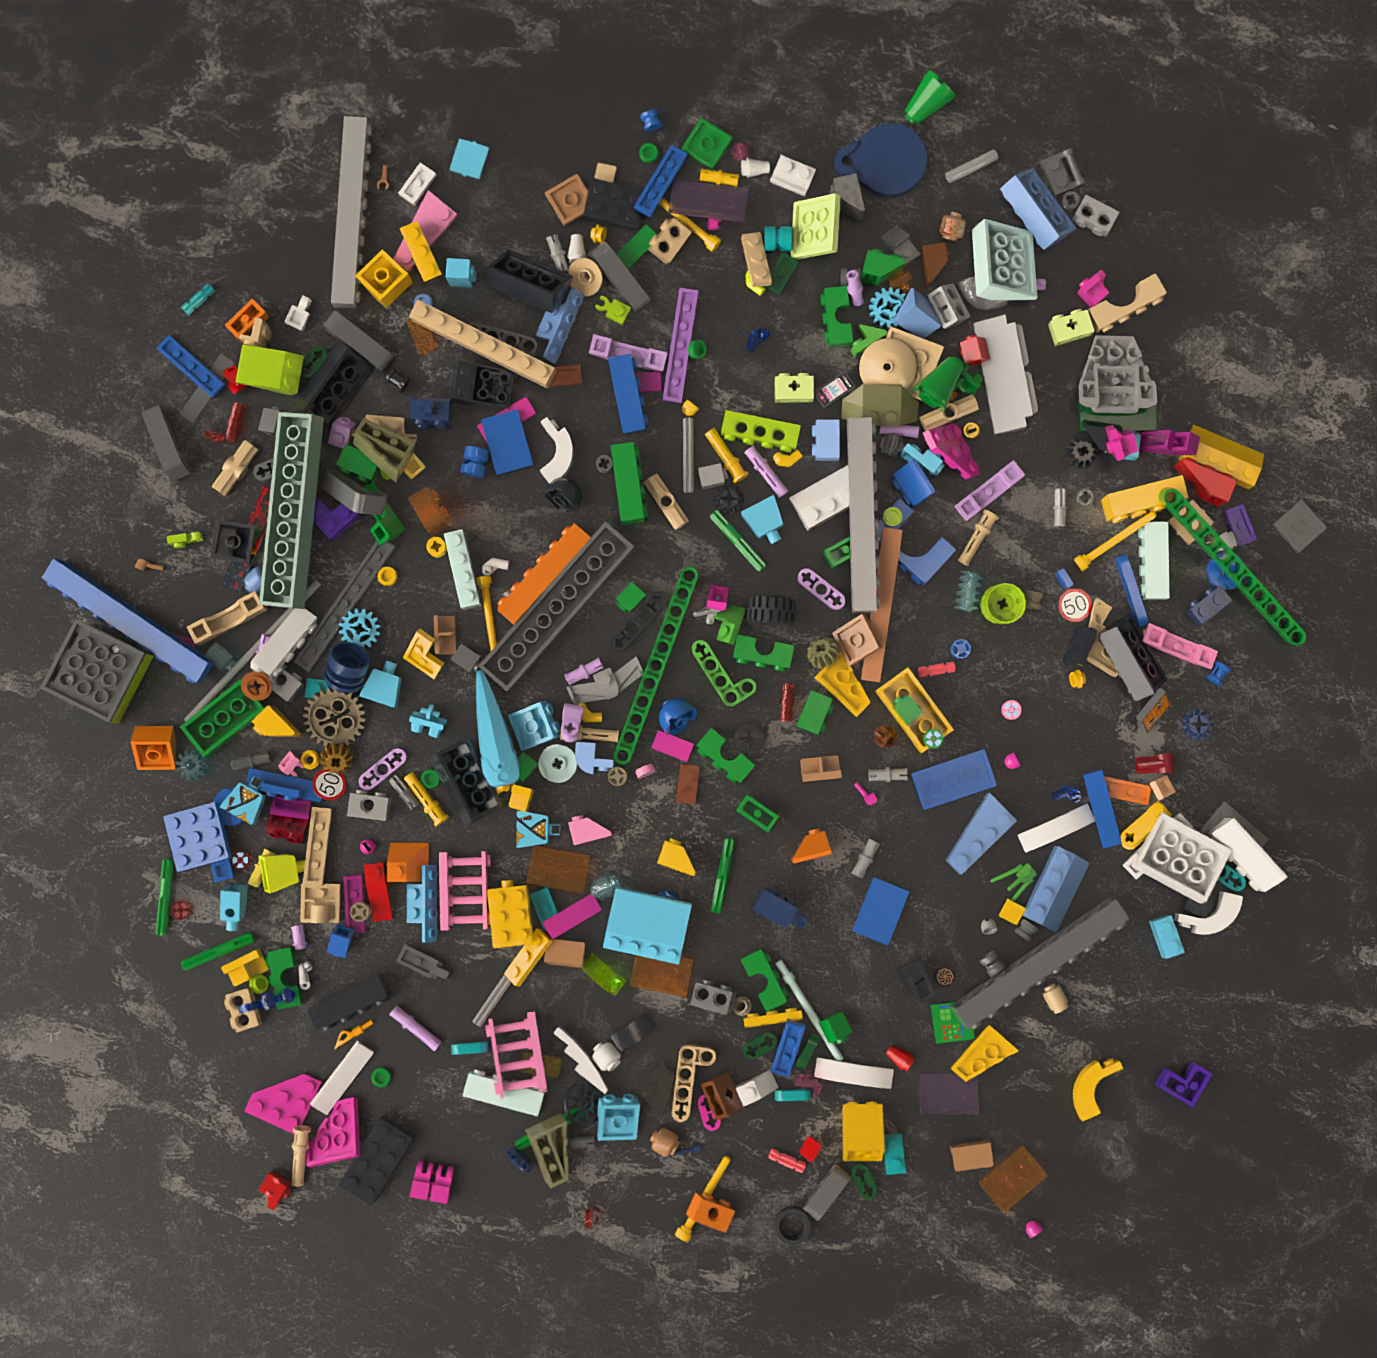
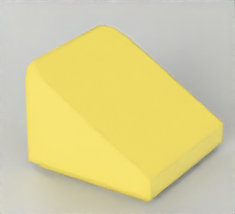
[404,454,425,479]

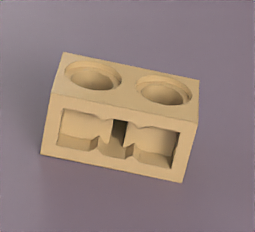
[648,218,692,264]
[224,987,262,1032]

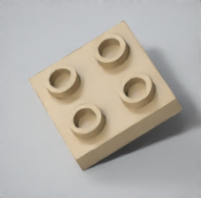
[300,883,341,923]

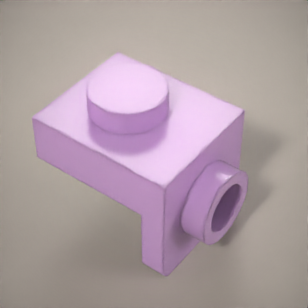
[328,417,356,449]

